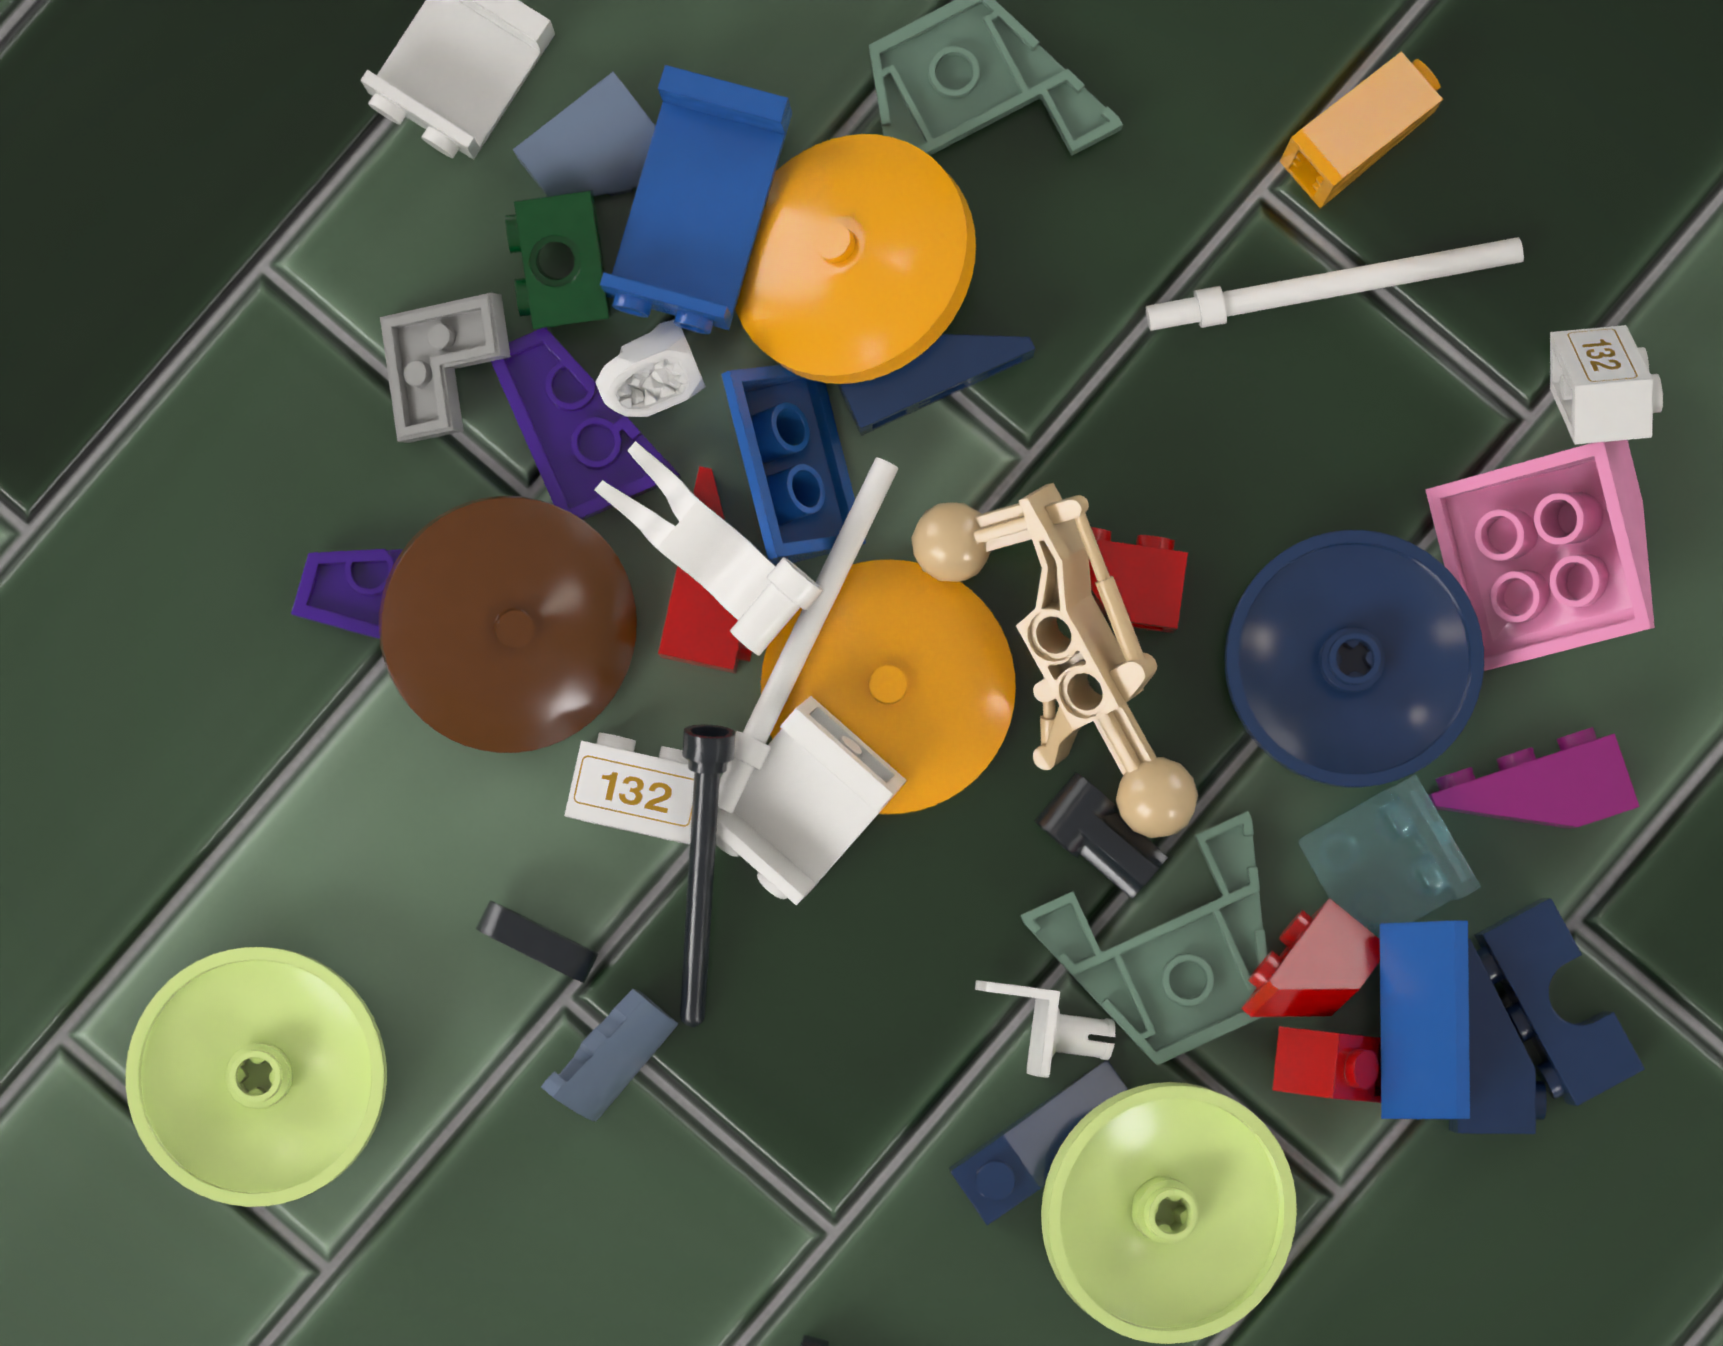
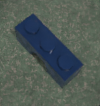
[1474,898,1645,1106]

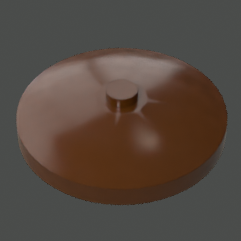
[379,496,637,753]

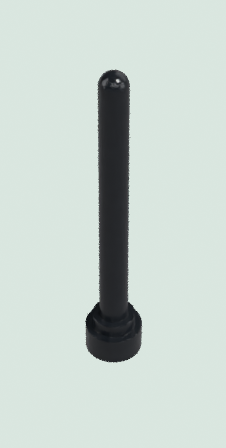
[680,724,736,1027]

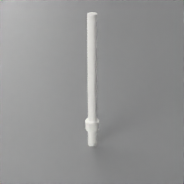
[1146,237,1524,331]
[718,457,899,814]

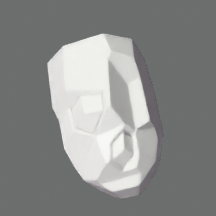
[595,320,706,417]

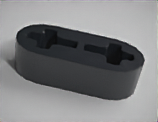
[476,900,599,983]

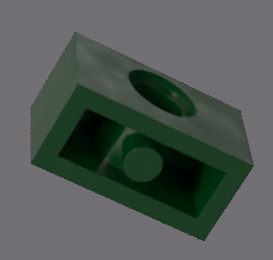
[505,190,611,329]

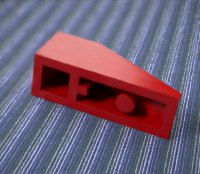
[658,466,753,674]

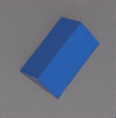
[721,365,866,566]
[1380,921,1470,1120]

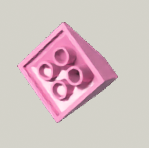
[1425,440,1655,671]

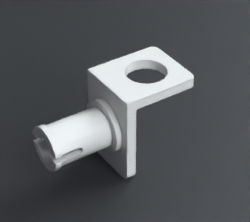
[975,980,1115,1078]

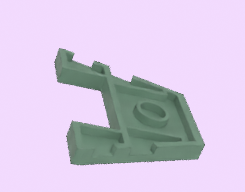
[869,0,1123,156]
[1020,811,1267,1065]

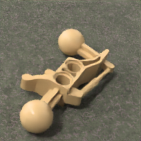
[911,483,1198,838]

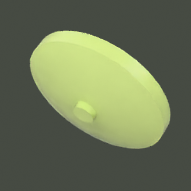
[126,947,387,1207]
[1041,1082,1297,1344]

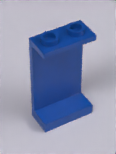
[600,65,792,334]

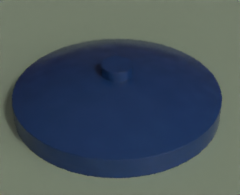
[1225,530,1484,788]

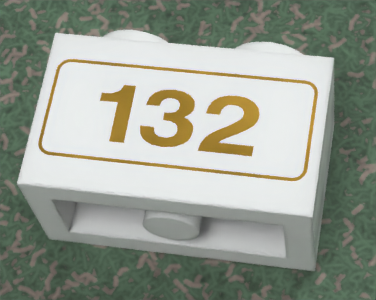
[1550,325,1663,445]
[564,732,694,845]

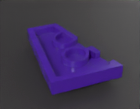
[491,327,681,520]
[291,549,403,640]

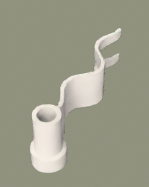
[594,441,823,656]

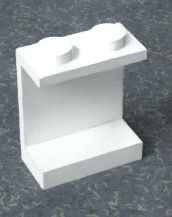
[361,0,555,160]
[716,696,907,905]

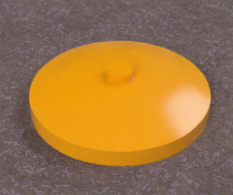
[735,134,976,384]
[761,559,1016,815]

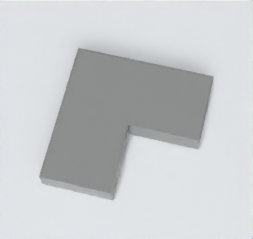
[380,293,511,443]

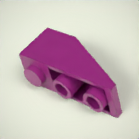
[1423,727,1640,829]

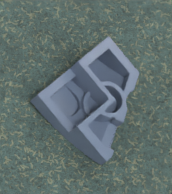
[513,72,655,196]
[541,989,678,1122]

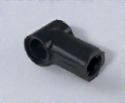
[1034,772,1168,899]

